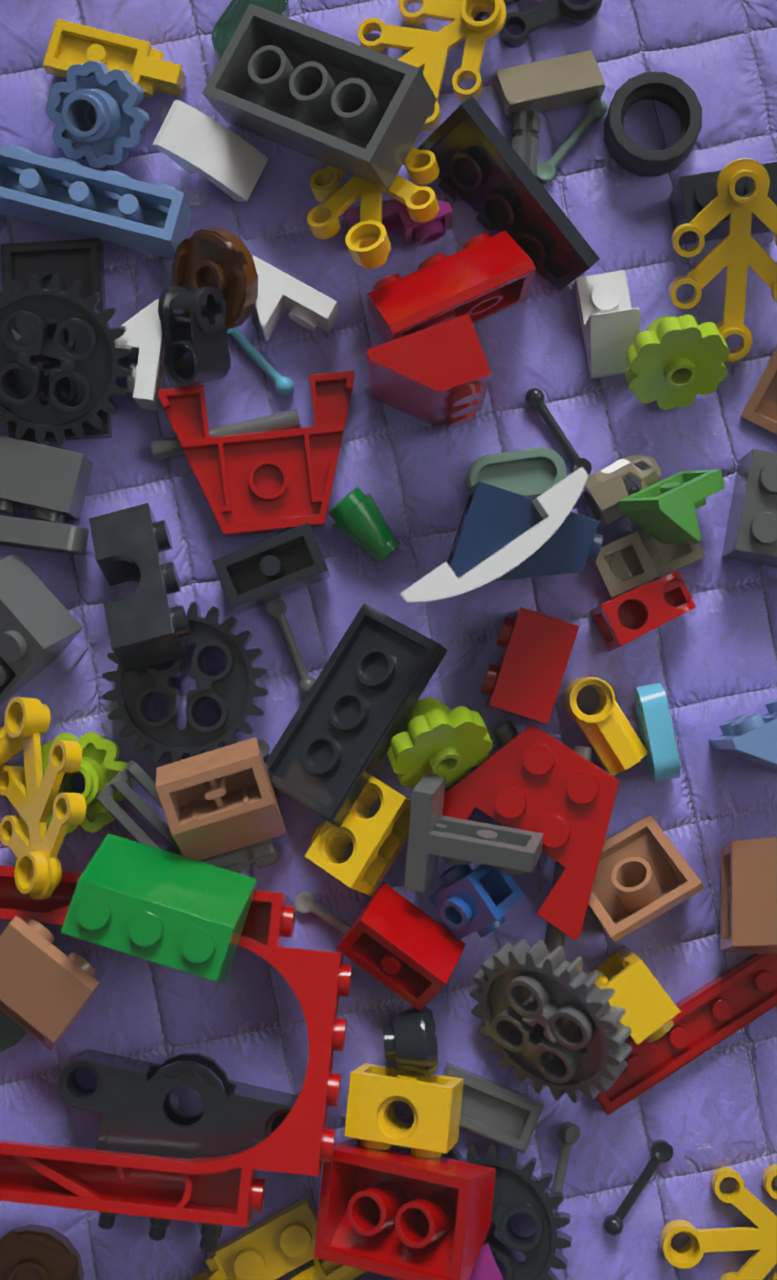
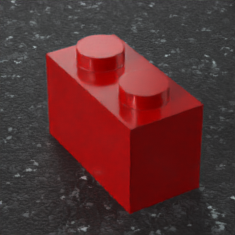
[480,607,579,725]
[336,882,467,1011]

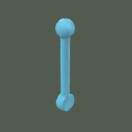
[227,327,294,396]

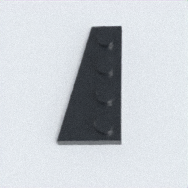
[417,96,600,291]

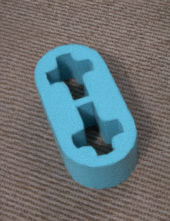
[633,683,680,783]

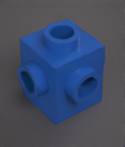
[428,863,524,940]

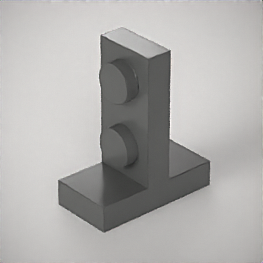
[404,774,544,892]

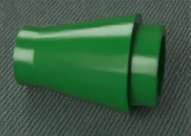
[328,487,400,563]

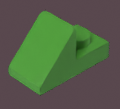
[618,469,725,544]

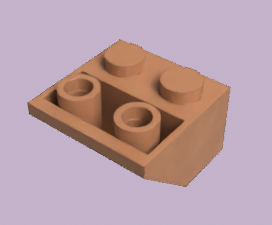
[155,737,287,861]
[720,837,777,955]
[0,916,100,1051]

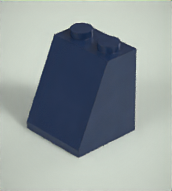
[447,481,603,582]

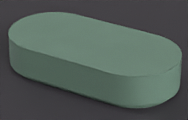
[466,447,567,499]

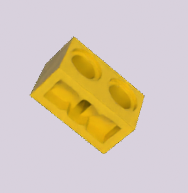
[305,775,412,896]
[586,945,680,1045]

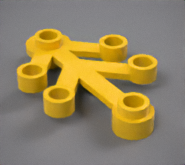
[357,0,507,131]
[307,146,439,269]
[668,158,777,362]
[0,697,86,899]
[659,1164,777,1280]

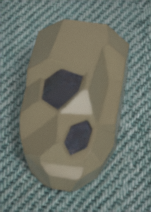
[581,454,661,529]

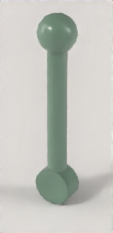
[536,98,608,184]

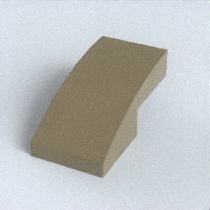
[595,530,706,598]

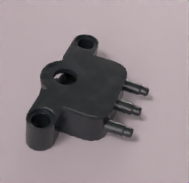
[57,1050,298,1252]

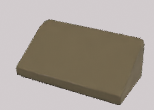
[495,50,605,120]

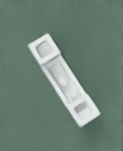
[400,467,588,602]

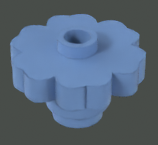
[45,61,150,169]

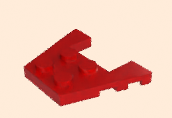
[158,370,355,537]
[442,724,621,941]

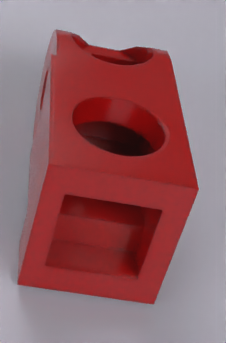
[589,570,697,651]

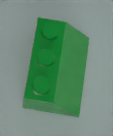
[60,833,258,983]

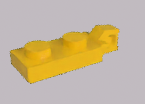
[42,19,186,98]
[190,1197,318,1280]

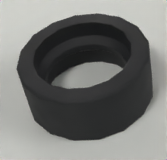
[604,72,702,176]

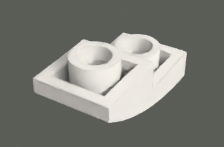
[152,100,269,202]

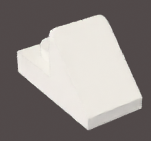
[251,254,339,341]
[574,270,640,379]
[116,299,166,411]

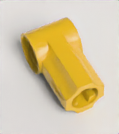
[562,677,649,776]

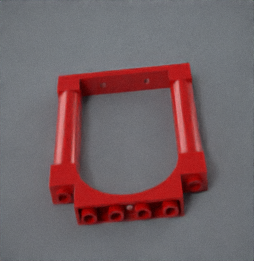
[0,865,352,1227]

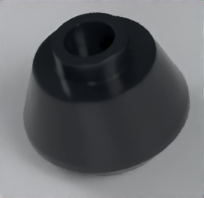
[383,1006,438,1077]

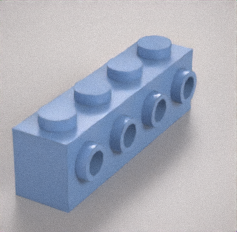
[0,145,192,259]

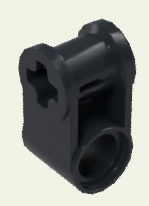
[158,286,231,388]

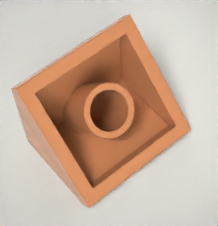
[588,814,705,943]

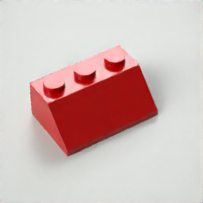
[367,231,536,343]
[366,313,491,428]
[314,1138,496,1280]

